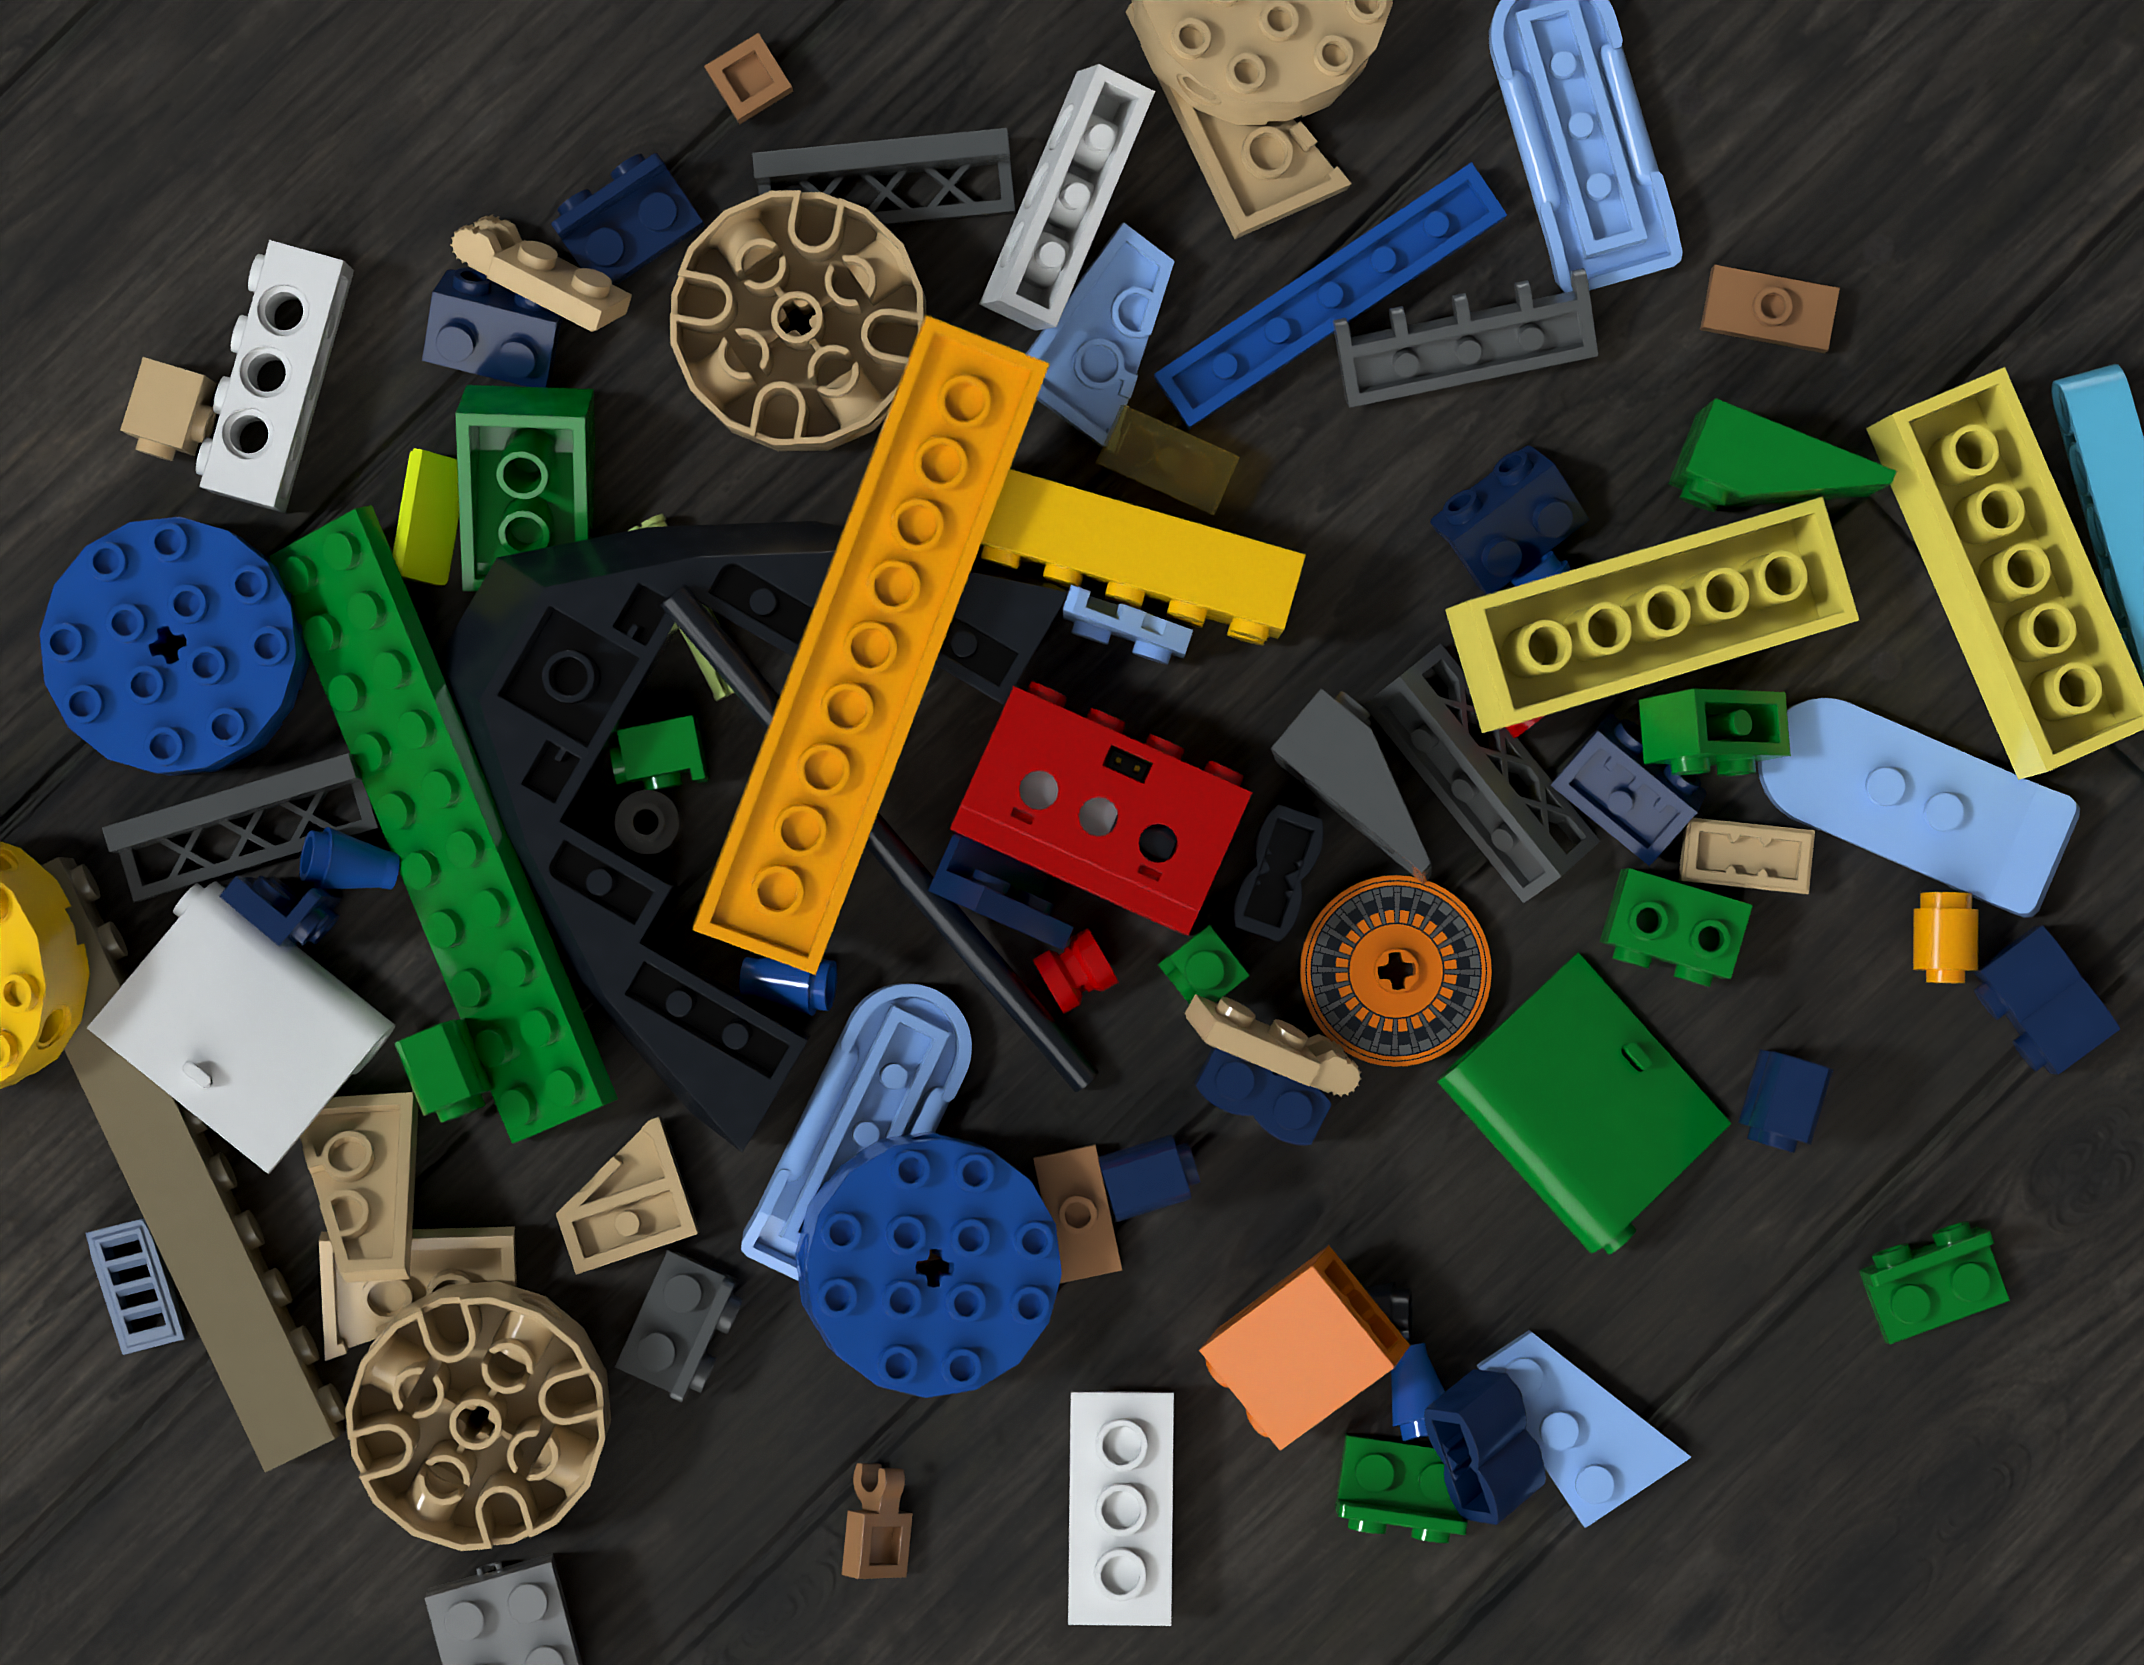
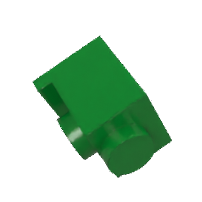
[610,715,710,792]
[1158,925,1250,1005]

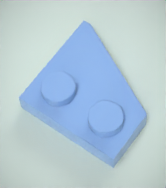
[1063,585,1193,665]

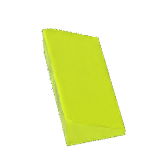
[392,448,459,586]

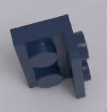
[551,153,705,286]
[1551,713,1707,866]
[928,833,1074,950]
[219,875,342,947]

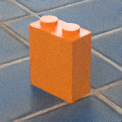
[1199,1245,1410,1451]

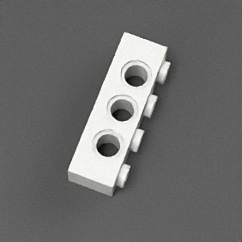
[979,64,1155,331]
[196,240,354,513]

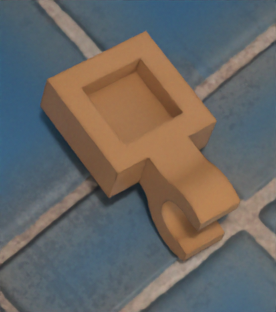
[842,1463,913,1579]

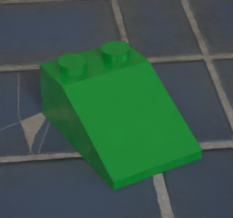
[455,385,595,591]
[1668,398,1897,512]

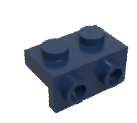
[422,268,564,388]
[1430,445,1590,595]

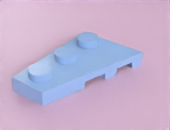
[1026,223,1175,454]

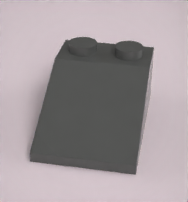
[1271,689,1432,884]

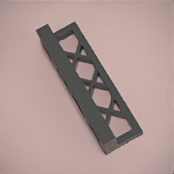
[752,128,1015,226]
[1364,643,1600,903]
[102,753,381,902]

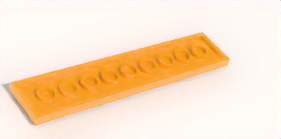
[693,315,1050,975]

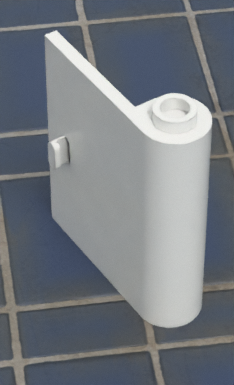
[87,881,395,1174]

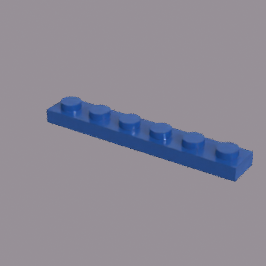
[1154,162,1507,430]

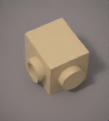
[120,357,217,461]

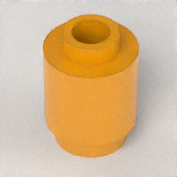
[1913,892,1979,983]

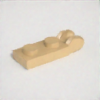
[450,215,632,332]
[1185,994,1361,1097]

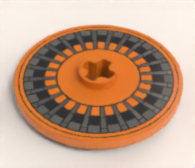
[1300,875,1492,1067]

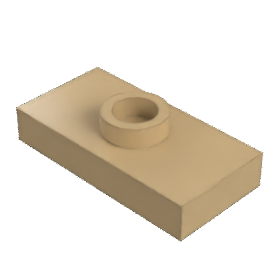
[1678,818,1815,894]

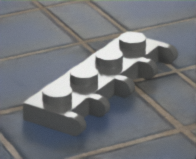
[1333,268,1598,408]

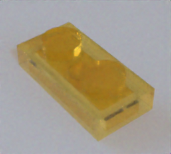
[1096,405,1240,515]

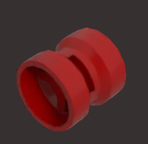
[1033,928,1119,1014]

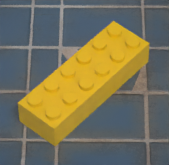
[978,469,1306,646]

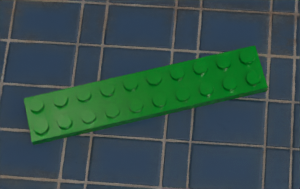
[269,505,618,1144]

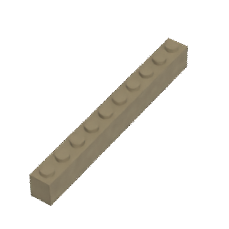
[41,857,346,1472]

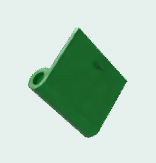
[1436,953,1732,1255]

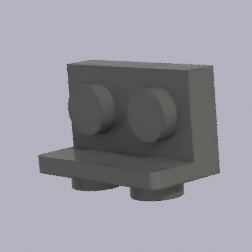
[615,1249,743,1402]

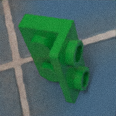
[1859,1221,2010,1344]
[1335,1433,1468,1543]

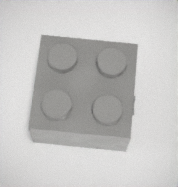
[425,1553,583,1665]

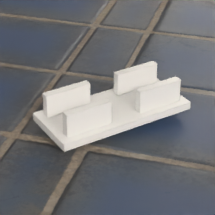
[1068,1391,1174,1626]

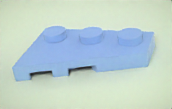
[1476,1330,1691,1528]

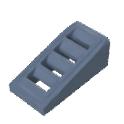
[85,1218,187,1355]

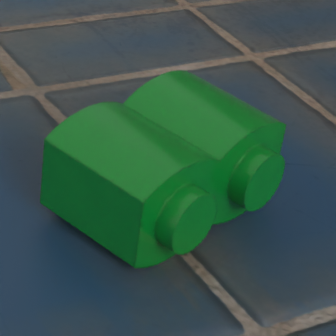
[394,1018,493,1123]

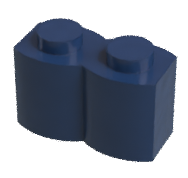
[1973,925,2120,1075]
[1194,1047,1331,1146]
[1738,1049,1833,1153]
[1098,1134,1201,1222]
[1424,1369,1546,1525]

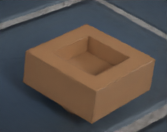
[704,33,793,125]

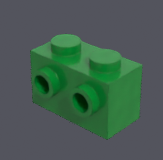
[1639,689,1791,776]
[1600,868,1753,987]

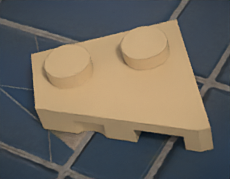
[556,1116,700,1275]

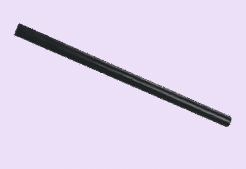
[660,584,1099,1092]

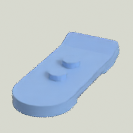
[1489,0,1683,293]
[1758,698,2080,918]
[741,983,972,1281]

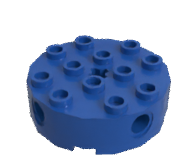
[39,517,310,776]
[795,1132,1062,1398]

